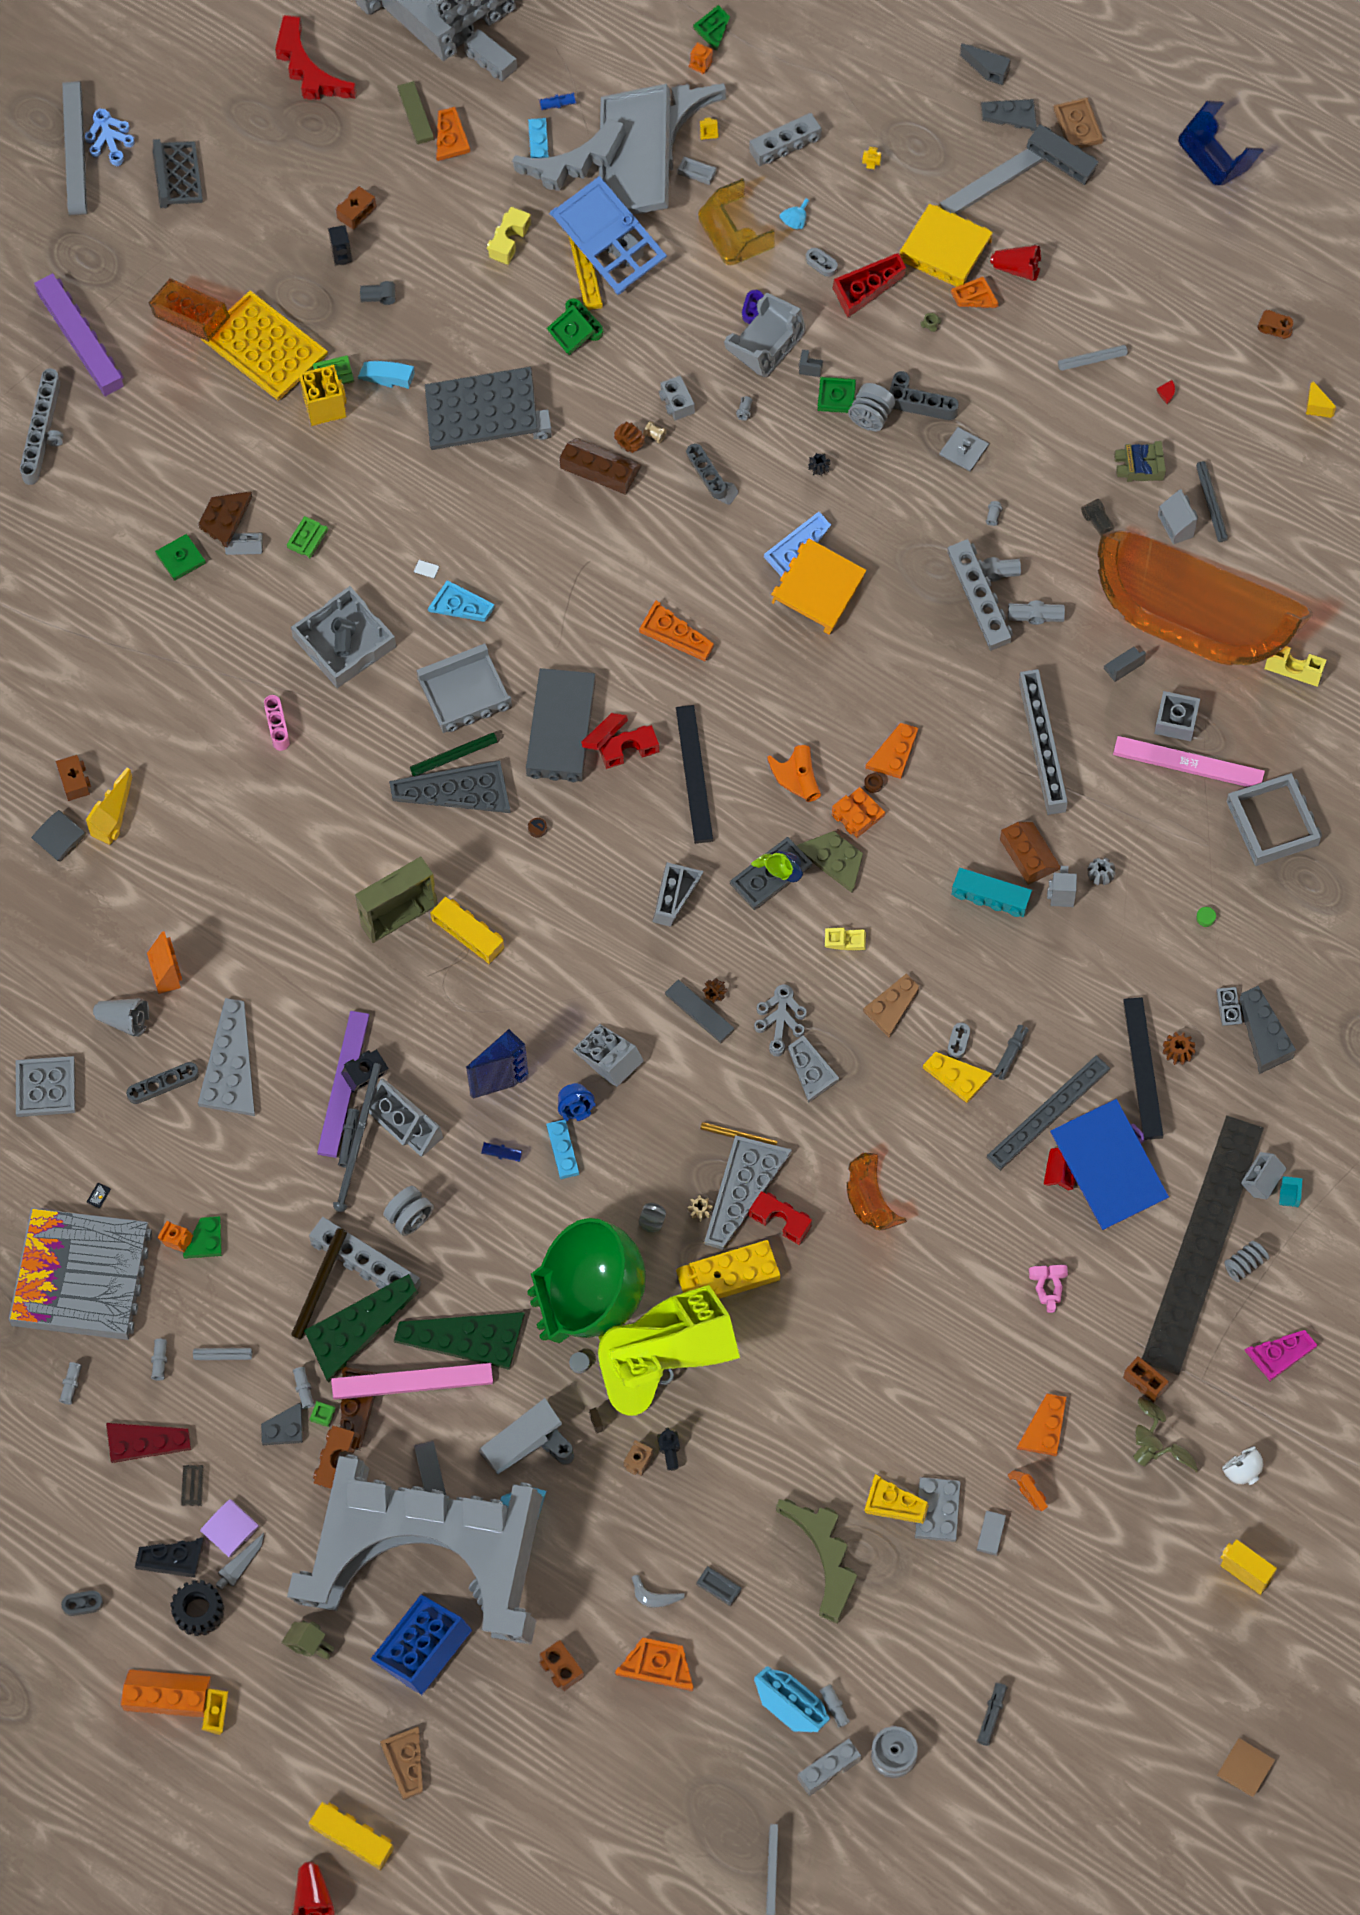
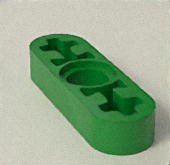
[565,298,603,341]

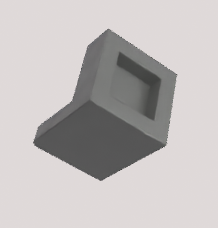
[799,349,823,377]

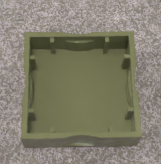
[355,856,438,943]

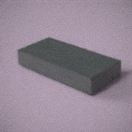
[696,1566,742,1606]

